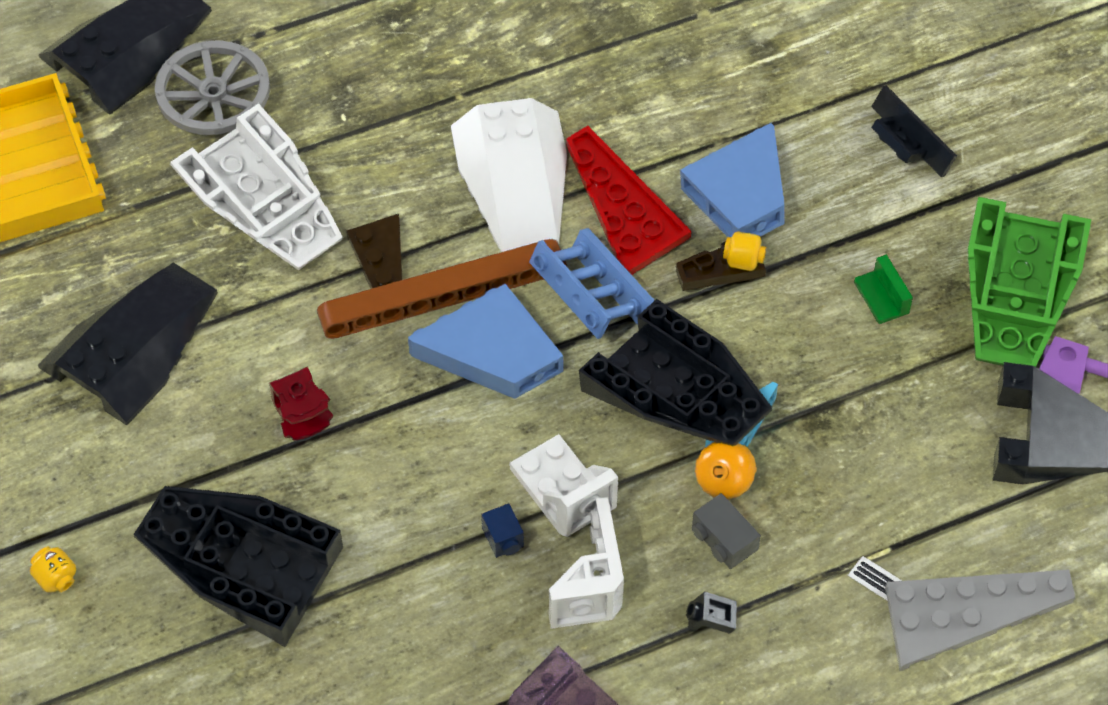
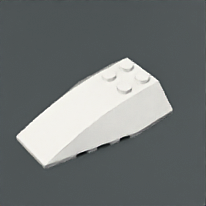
[451,98,567,252]
[170,103,343,270]

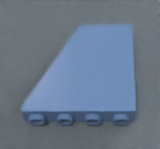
[680,123,785,237]
[408,284,563,399]

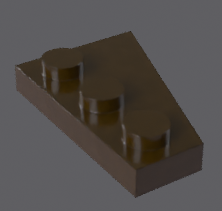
[346,213,402,289]
[676,241,766,291]

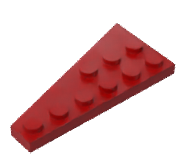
[566,125,692,275]

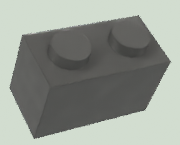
[692,493,761,570]

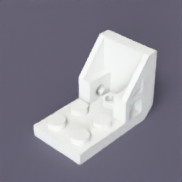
[510,434,618,537]
[549,497,624,629]

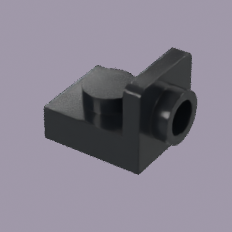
[686,591,737,634]

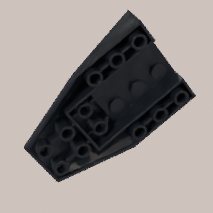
[579,299,772,446]
[134,486,343,647]

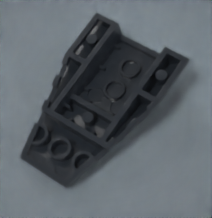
[39,0,212,115]
[38,262,218,425]

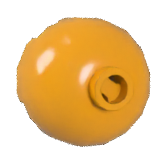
[695,442,757,499]

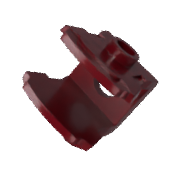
[269,367,333,441]

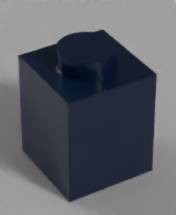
[481,503,524,558]

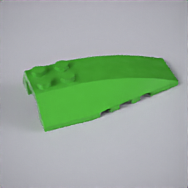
[968,197,1092,367]

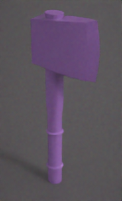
[1039,336,1108,394]

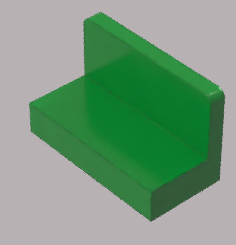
[854,254,913,324]

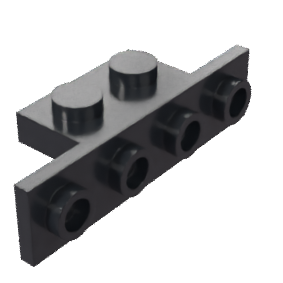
[871,85,957,177]

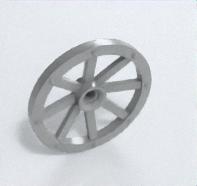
[155,40,270,135]

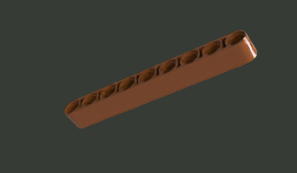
[317,239,567,339]

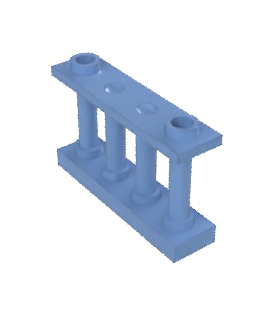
[529,228,655,339]

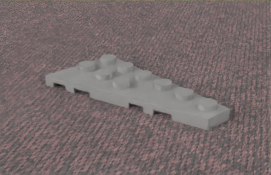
[885,570,1075,672]

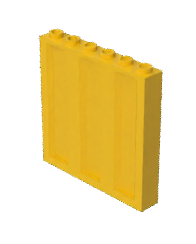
[0,73,106,242]

